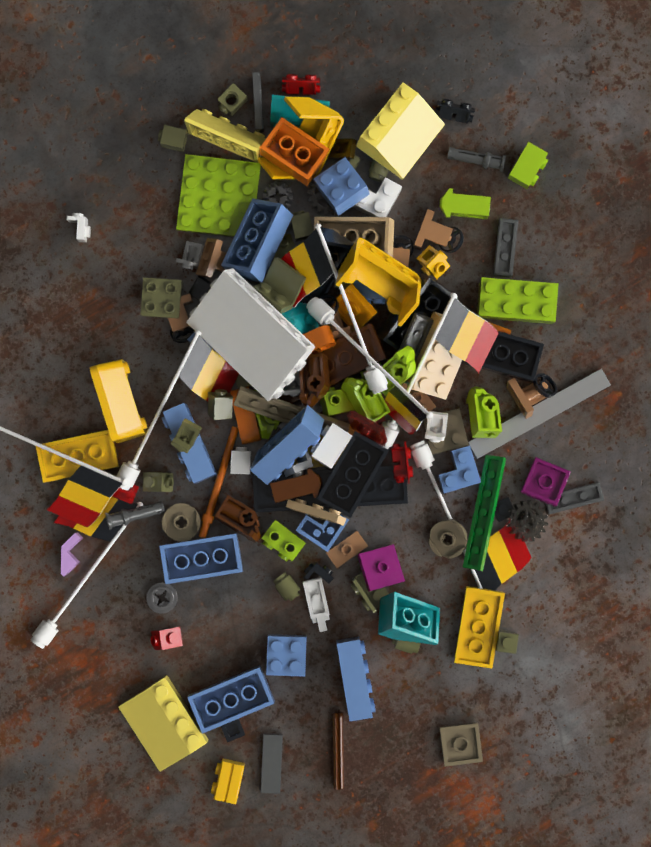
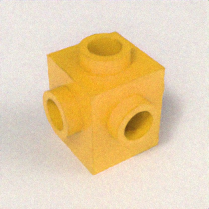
[416,245,450,279]

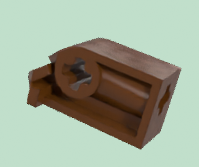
[299,353,330,407]
[270,469,323,503]
[214,495,261,543]

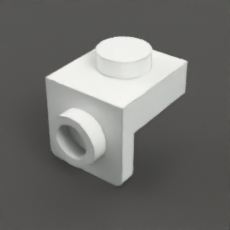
[66,213,91,243]
[425,411,448,442]

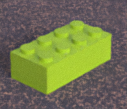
[477,277,559,324]

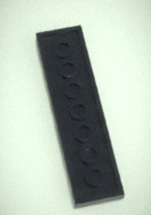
[252,466,408,512]

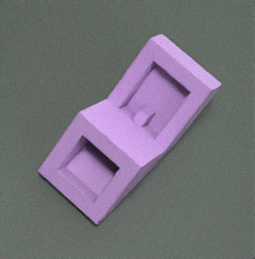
[61,532,83,576]

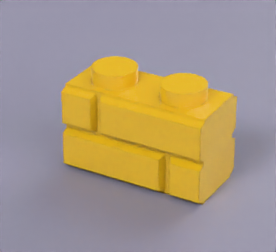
[211,759,245,804]

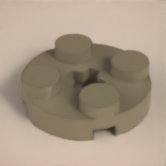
[162,503,201,542]
[429,519,468,558]

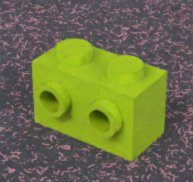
[508,142,548,189]
[320,387,355,416]
[261,520,306,562]

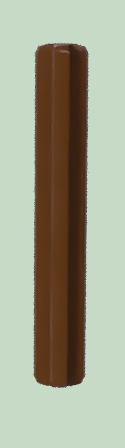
[332,712,344,790]

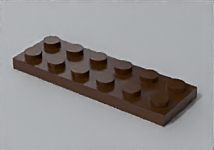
[279,323,388,404]

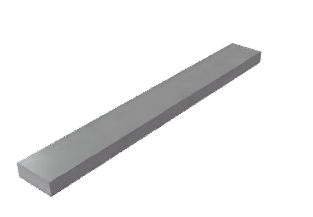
[468,369,611,459]

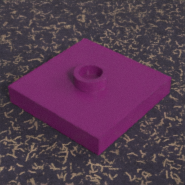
[521,457,571,507]
[357,544,405,592]

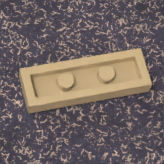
[286,498,346,526]

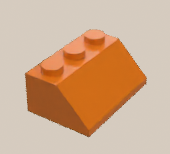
[260,117,330,186]

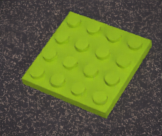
[176,154,261,237]

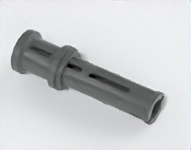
[447,147,506,172]
[105,501,165,530]

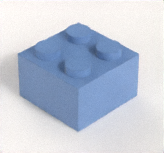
[314,157,369,216]
[266,634,307,677]

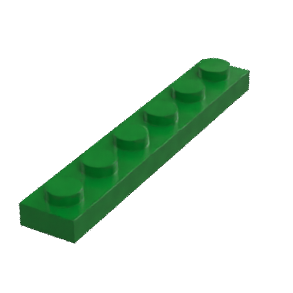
[463,455,506,571]

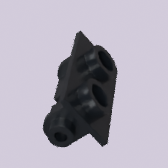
[435,99,475,124]

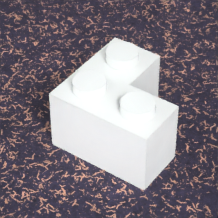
[352,177,402,217]
[310,423,352,469]

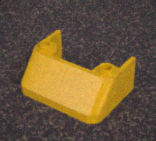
[257,96,344,179]
[336,238,422,327]
[89,359,148,443]

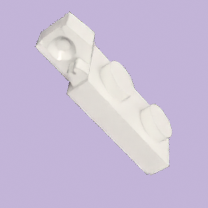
[303,577,330,632]

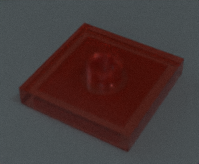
[347,410,388,446]

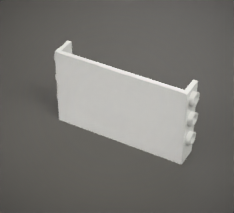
[186,268,315,401]

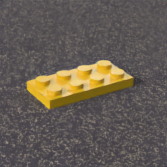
[36,430,119,483]
[454,586,505,669]

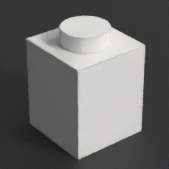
[230,447,251,475]

